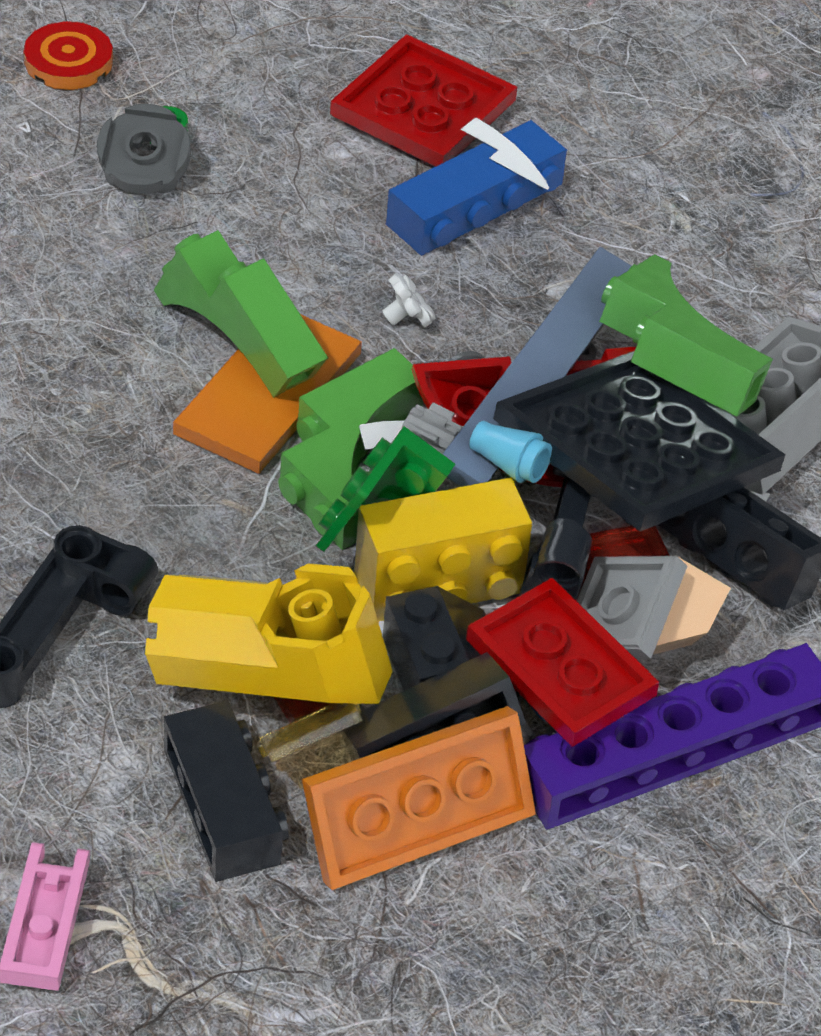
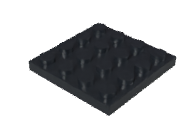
[493,351,786,532]

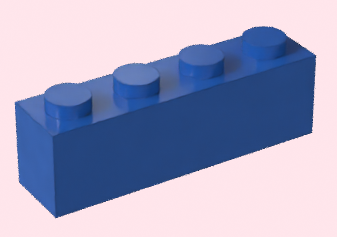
[386,120,567,256]

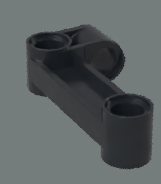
[519,467,592,600]
[0,525,158,708]

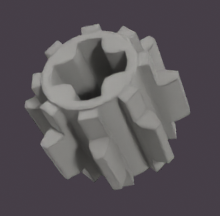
[401,402,463,454]

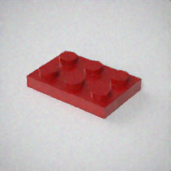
[466,578,660,747]

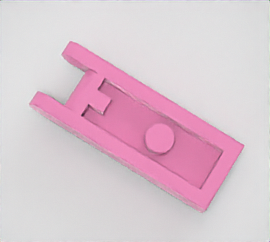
[0,842,90,991]

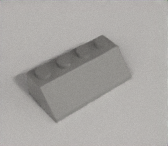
[726,316,821,495]

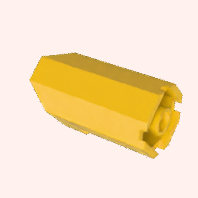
[145,563,393,704]

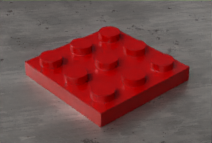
[330,34,518,167]

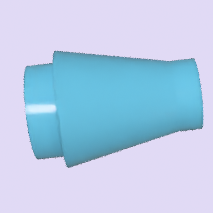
[469,421,552,483]

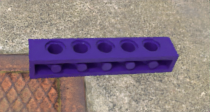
[524,643,821,830]

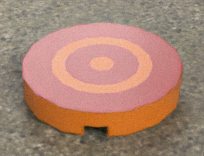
[23,21,113,90]

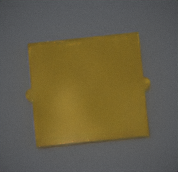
[258,703,363,762]

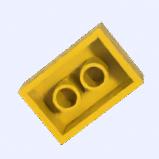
[354,477,532,622]

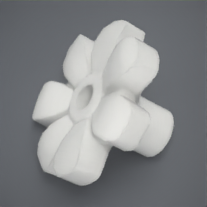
[382,273,436,327]

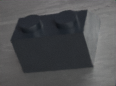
[383,586,519,697]

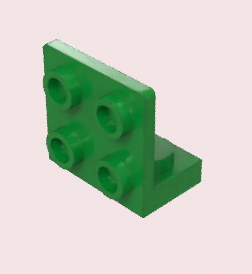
[316,426,455,552]

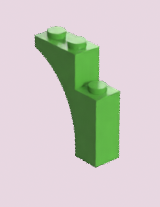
[154,230,328,398]
[599,254,773,417]
[278,348,423,550]

